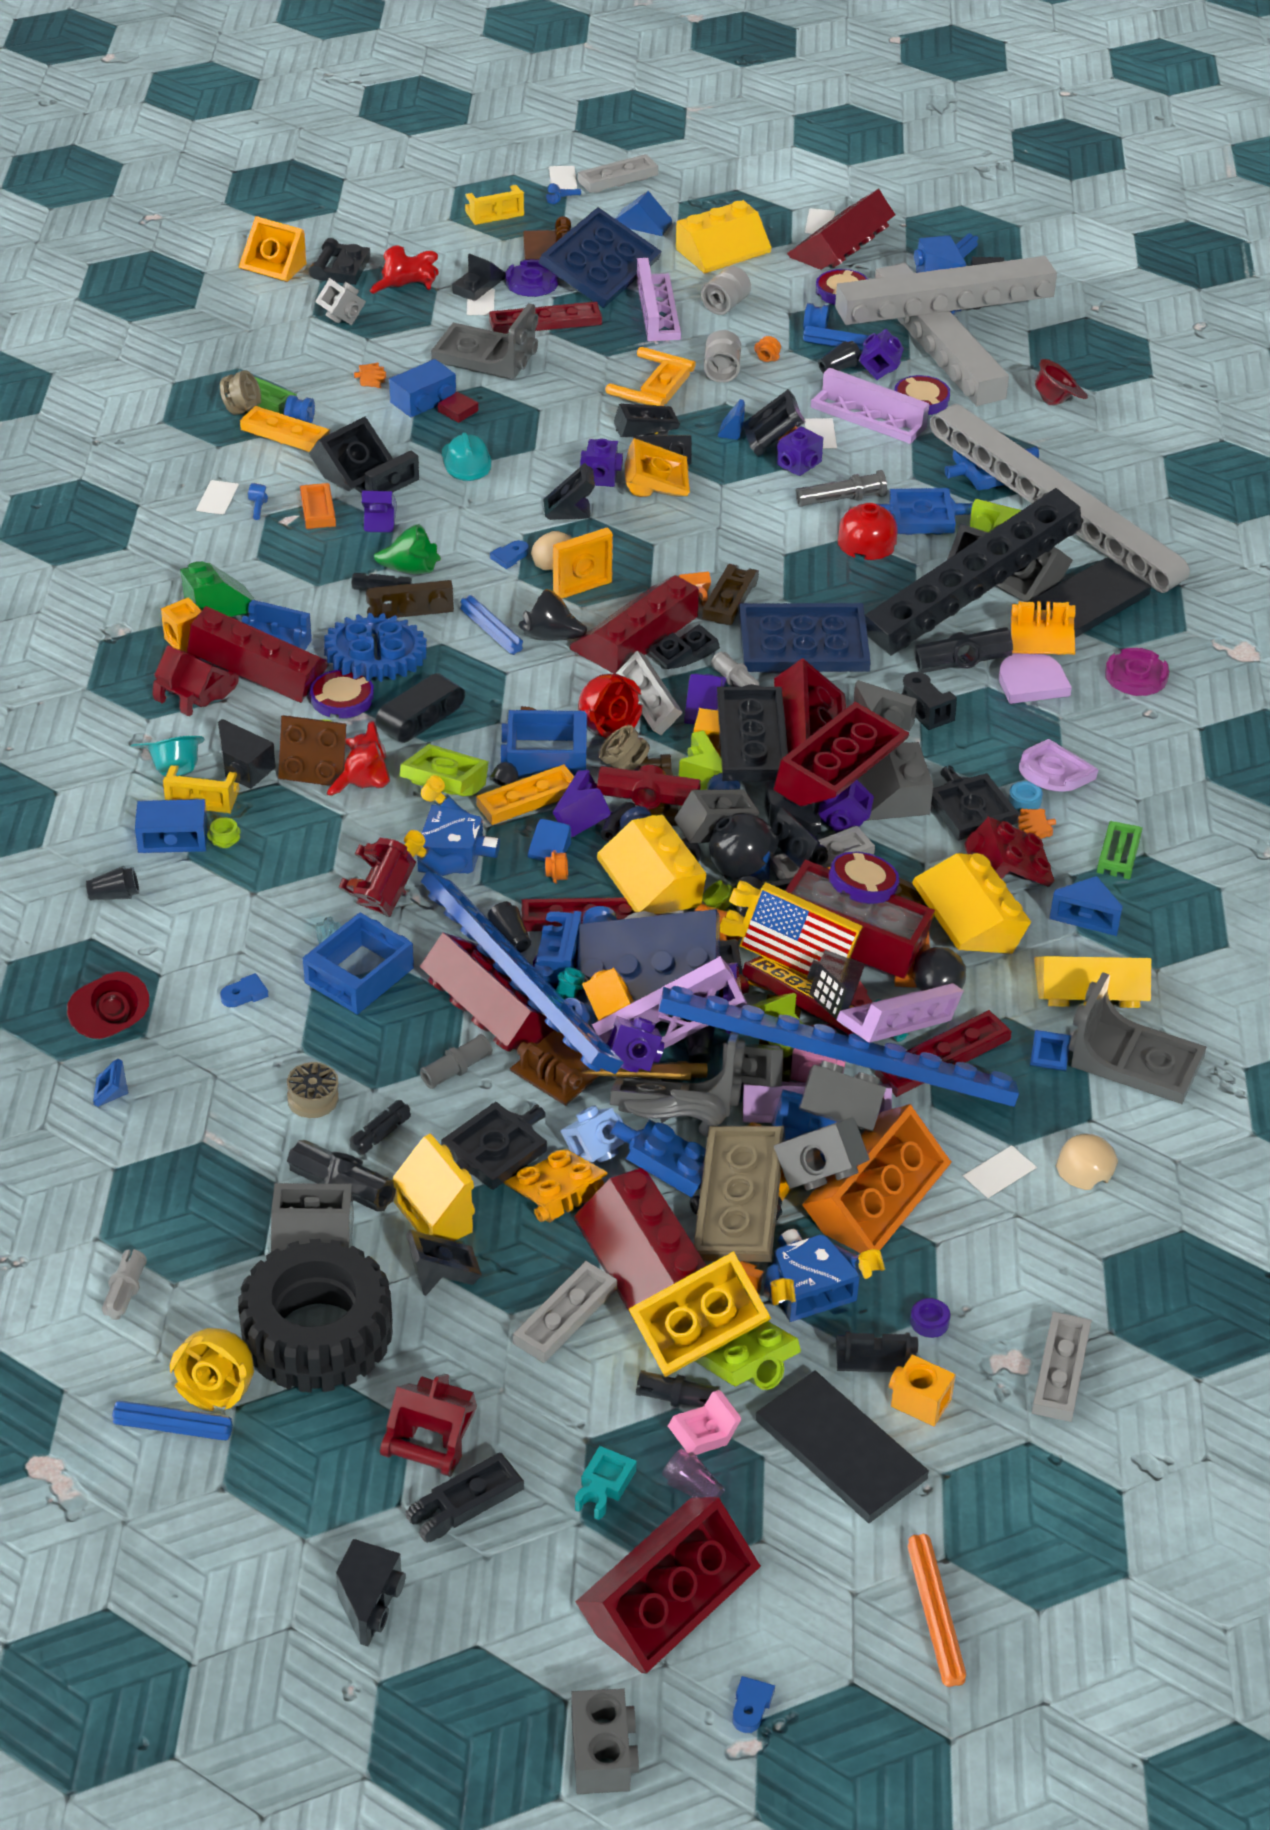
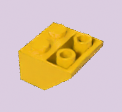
[393,1133,475,1241]

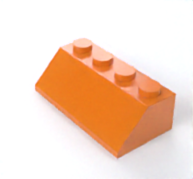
[802,1104,952,1253]

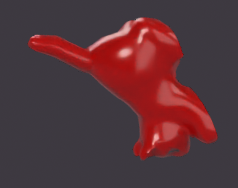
[370,245,439,294]
[327,721,390,796]

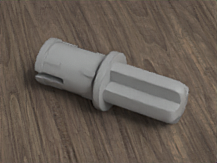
[711,651,760,687]
[102,1249,147,1320]

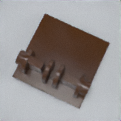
[523,216,571,260]
[278,715,347,786]
[510,1030,599,1106]

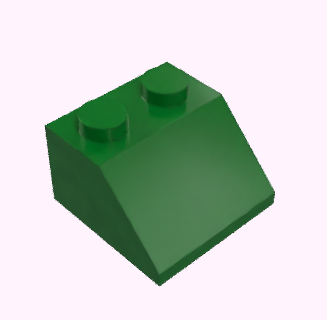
[180,561,255,617]

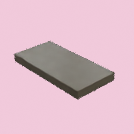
[694,1126,785,1262]

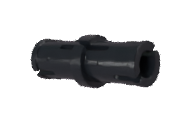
[636,1370,720,1408]

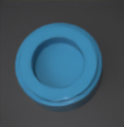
[1008,781,1043,811]

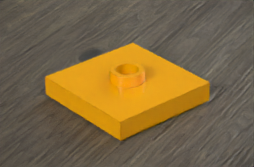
[553,527,613,599]

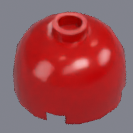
[838,503,898,560]
[578,674,643,739]

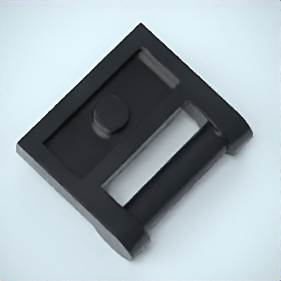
[309,238,371,285]
[743,389,806,457]

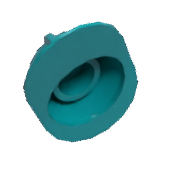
[442,432,492,481]
[131,736,205,776]

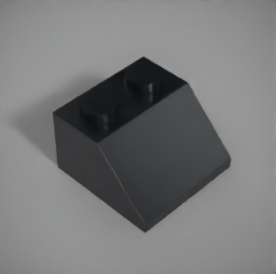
[309,416,393,491]

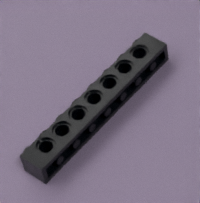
[865,488,1082,656]

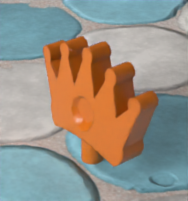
[354,362,386,388]
[1018,809,1056,839]

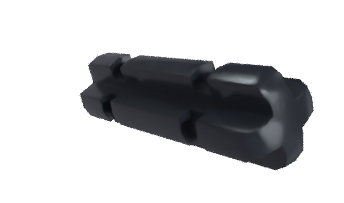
[351,573,412,590]
[349,1100,411,1155]

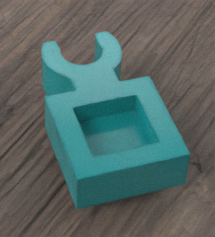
[575,1446,637,1520]

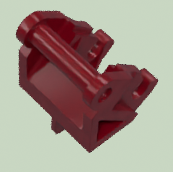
[153,645,239,717]
[338,838,416,917]
[380,1374,477,1477]

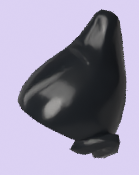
[518,589,587,641]

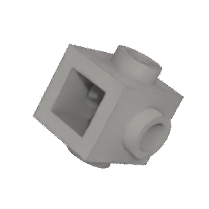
[315,278,366,325]

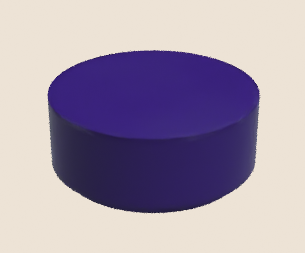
[910,1298,951,1338]

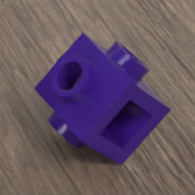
[859,329,904,380]
[777,426,824,476]
[580,438,623,487]
[818,780,874,833]
[607,1016,665,1073]

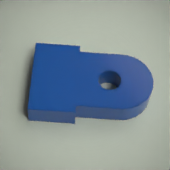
[490,540,529,569]
[220,973,269,1007]
[732,1676,775,1733]

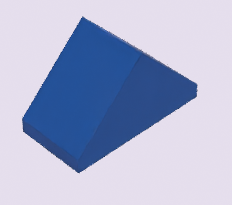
[615,191,672,236]
[1050,876,1123,936]

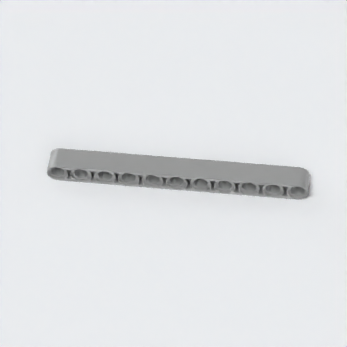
[930,404,1190,593]

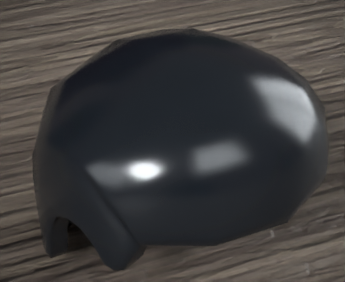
[912,947,966,991]

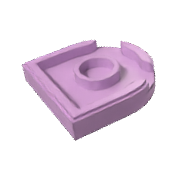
[999,653,1072,704]
[1019,739,1099,792]

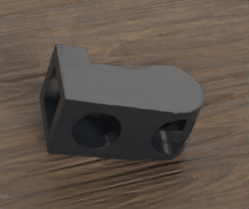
[902,672,957,731]

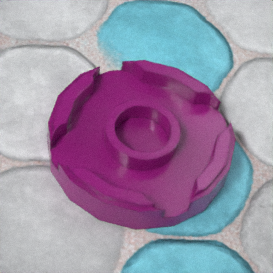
[1105,648,1170,696]

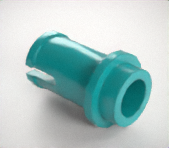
[556,967,585,999]

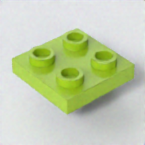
[695,1321,801,1390]

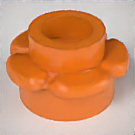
[754,336,781,362]
[545,850,568,884]

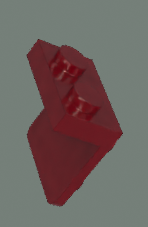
[964,816,1055,887]

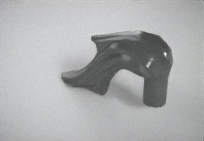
[624,1089,726,1137]

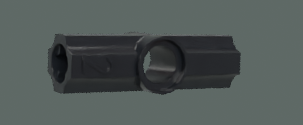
[914,627,1013,673]
[287,1140,396,1212]

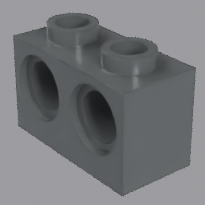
[571,1688,639,1794]

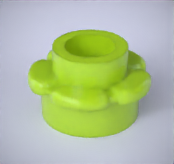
[207,817,241,848]
[702,880,733,910]

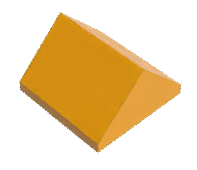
[239,216,307,282]

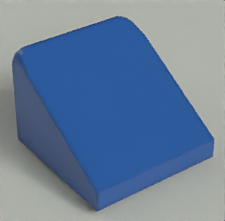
[718,399,745,440]
[528,819,571,861]
[1030,1030,1071,1071]

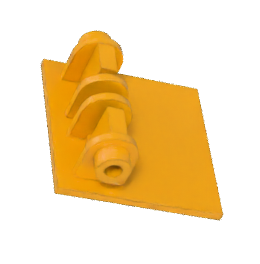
[1011,601,1075,655]
[505,1149,607,1222]

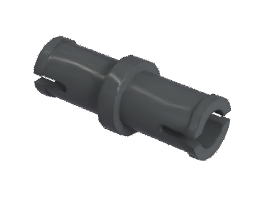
[420,1034,493,1089]

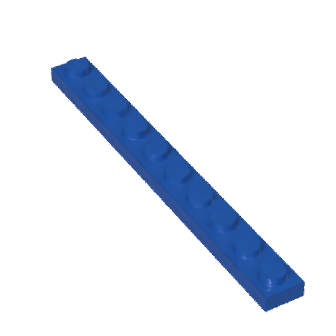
[421,870,624,1074]
[658,986,1019,1107]

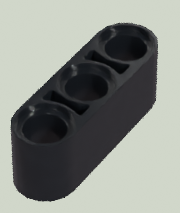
[375,673,465,743]

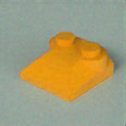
[625,438,690,497]

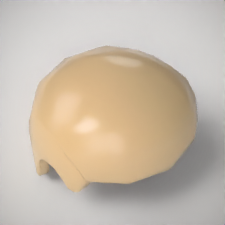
[531,531,572,570]
[1056,1133,1118,1190]

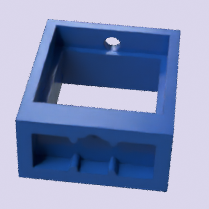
[501,710,587,778]
[303,912,414,1015]

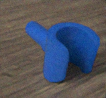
[546,183,581,204]
[248,483,268,520]

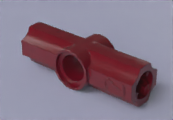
[597,765,701,809]

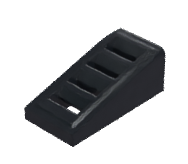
[614,403,680,437]

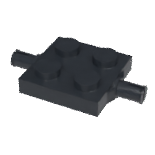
[931,765,1019,841]
[441,1101,547,1190]

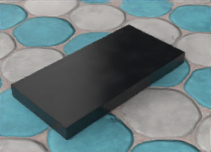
[1029,558,1151,638]
[716,687,788,781]
[756,1370,929,1523]

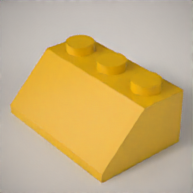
[676,200,771,274]
[597,815,707,914]
[912,853,1031,954]
[1034,956,1151,1008]
[629,1251,771,1377]

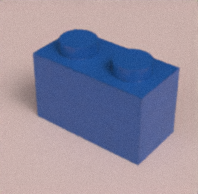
[389,359,456,418]
[135,799,208,853]

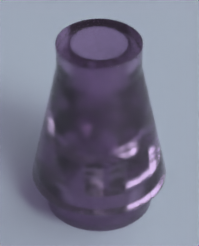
[662,1449,725,1498]

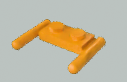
[605,347,696,406]

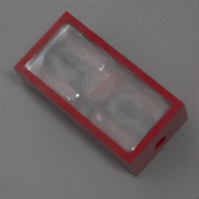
[785,860,935,979]

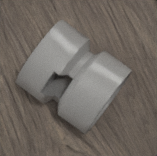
[701,266,751,315]
[704,330,741,383]

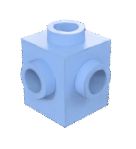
[560,1105,626,1163]

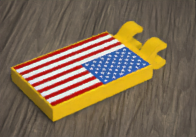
[720,881,863,977]

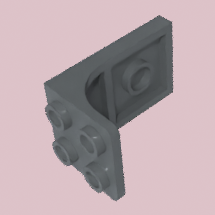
[431,303,538,379]
[1069,972,1207,1104]
[610,1031,745,1119]

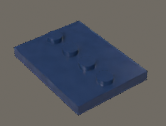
[538,207,662,308]
[739,603,871,672]
[577,909,720,1017]

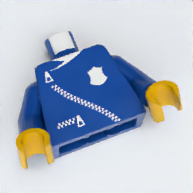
[404,775,500,876]
[763,1229,885,1322]

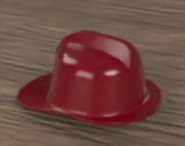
[1035,359,1088,406]
[67,971,149,1039]

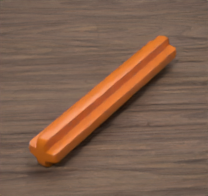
[907,1533,966,1687]

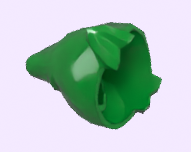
[374,524,441,575]

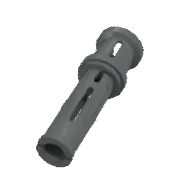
[796,470,887,507]

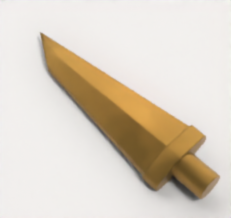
[582,1061,708,1080]

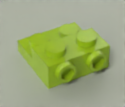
[400,744,489,796]

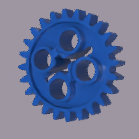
[324,613,427,682]

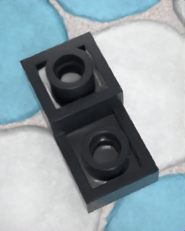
[648,624,720,669]

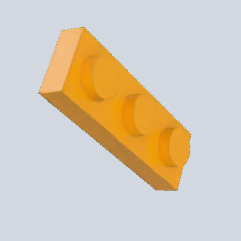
[240,406,330,452]
[476,764,574,825]

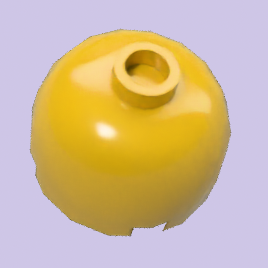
[169,1328,254,1411]

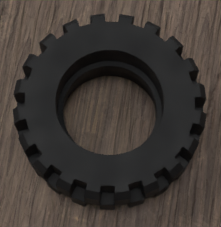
[238,1239,393,1393]

